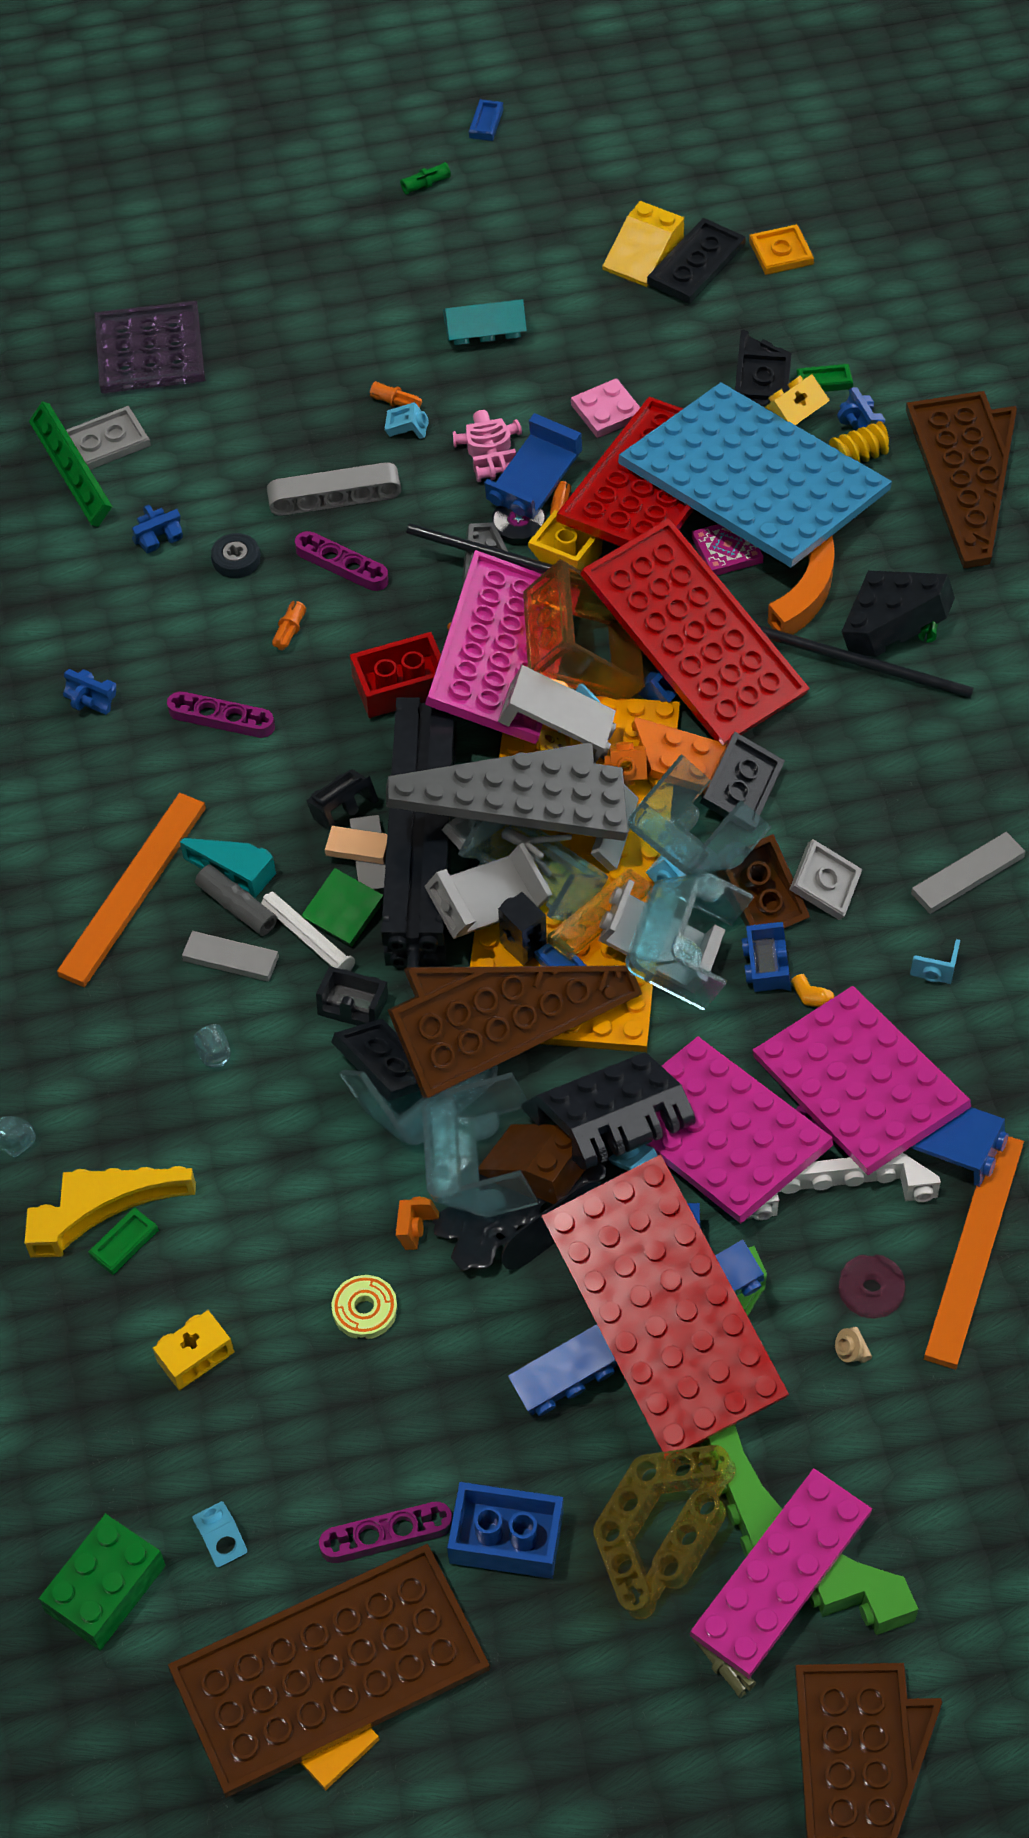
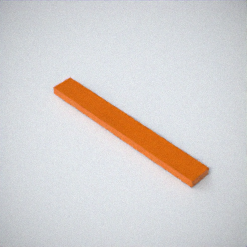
[57,792,206,988]
[923,1136,1024,1370]

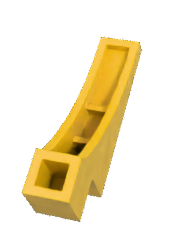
[25,1166,196,1258]

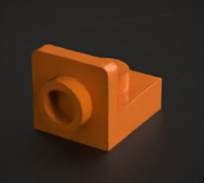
[396,1196,439,1250]

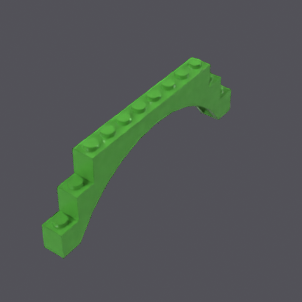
[701,1246,918,1635]

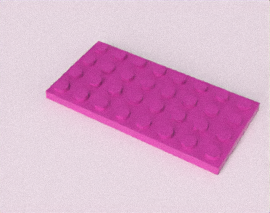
[425,550,580,744]

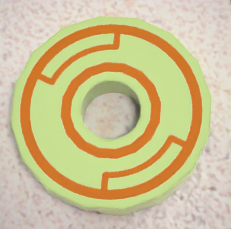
[331,1275,398,1339]

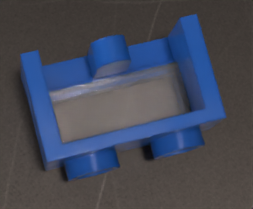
[742,922,792,992]

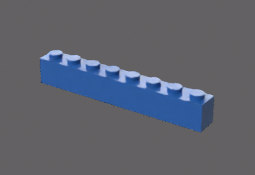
[508,1239,764,1416]

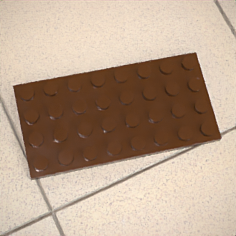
[168,1543,490,1798]

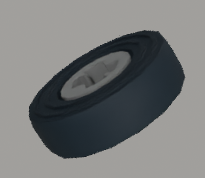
[211,533,261,578]

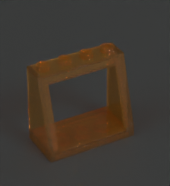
[523,559,645,700]

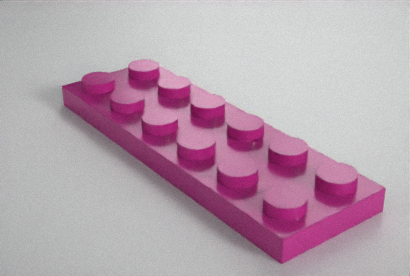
[690,1468,872,1679]

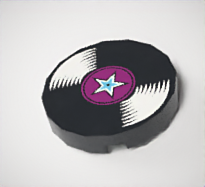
[492,505,546,545]

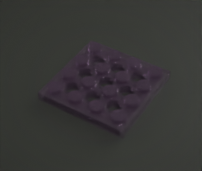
[95,301,206,393]

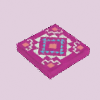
[692,524,763,575]

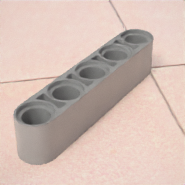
[267,463,401,516]

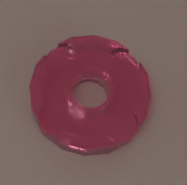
[838,1254,905,1319]

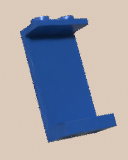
[484,413,582,519]
[910,1107,1009,1187]

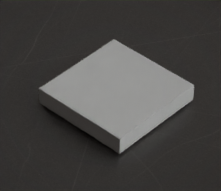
[789,839,862,920]

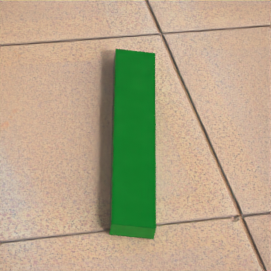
[29,401,113,527]

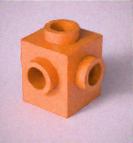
[604,742,647,785]

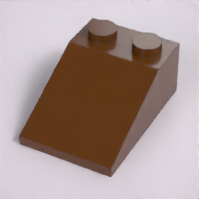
[712,834,810,928]
[477,1124,585,1204]

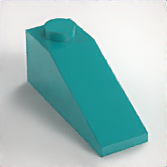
[180,838,276,898]

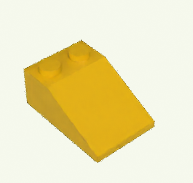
[602,201,684,287]

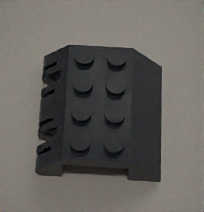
[521,1052,696,1170]

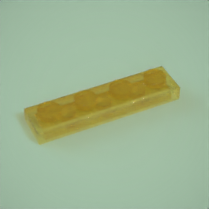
[547,868,652,960]

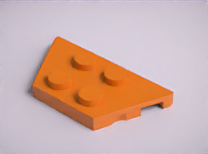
[631,717,727,792]

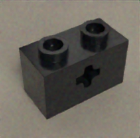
[498,892,547,966]

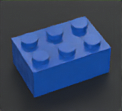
[447,1482,564,1579]

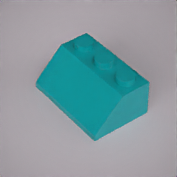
[443,299,527,345]

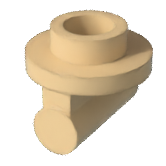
[835,1327,872,1363]

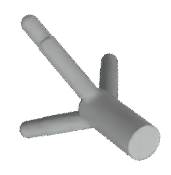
[502,827,572,877]

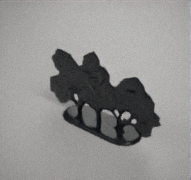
[433,1162,606,1270]

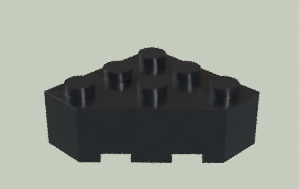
[841,570,955,657]

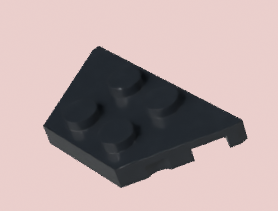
[735,330,792,407]

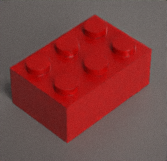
[350,632,441,718]

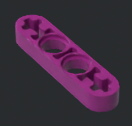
[295,531,389,591]
[167,691,275,738]
[319,1502,452,1563]

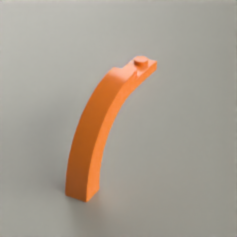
[767,536,834,635]

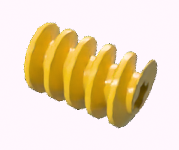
[829,421,889,462]

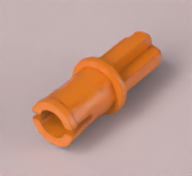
[370,381,422,408]
[272,601,306,650]

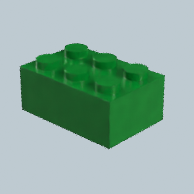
[38,1513,166,1651]

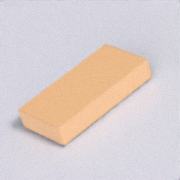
[325,826,387,864]

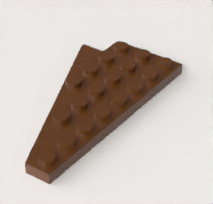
[906,391,1017,569]
[388,965,642,1098]
[795,1663,942,1838]

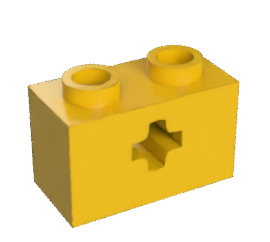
[765,374,830,425]
[153,1310,234,1391]

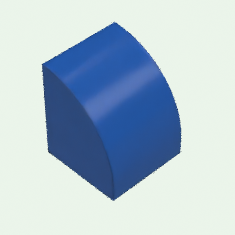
[634,669,677,702]

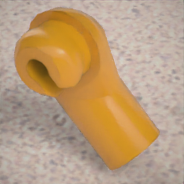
[791,974,834,1007]

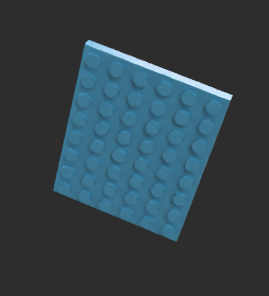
[618,382,892,568]

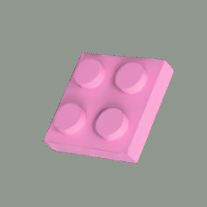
[571,378,640,438]

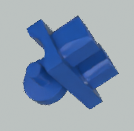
[837,387,885,431]
[132,505,183,553]
[63,669,116,715]

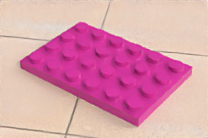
[752,986,971,1175]
[646,1037,834,1224]

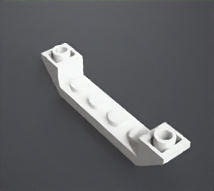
[747,1153,941,1220]

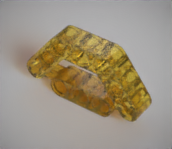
[593,1445,736,1619]

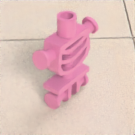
[453,410,522,482]

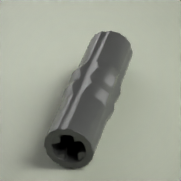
[195,865,277,936]

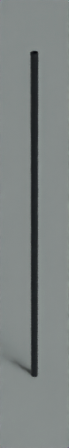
[406,523,974,699]

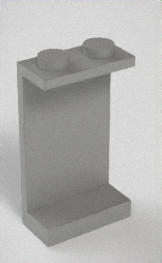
[498,665,616,763]
[424,843,552,939]
[598,879,725,991]

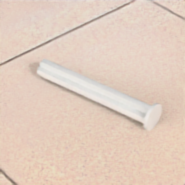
[261,892,355,971]

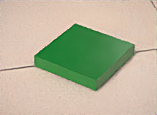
[301,868,384,948]

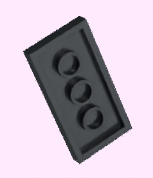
[647,218,746,304]

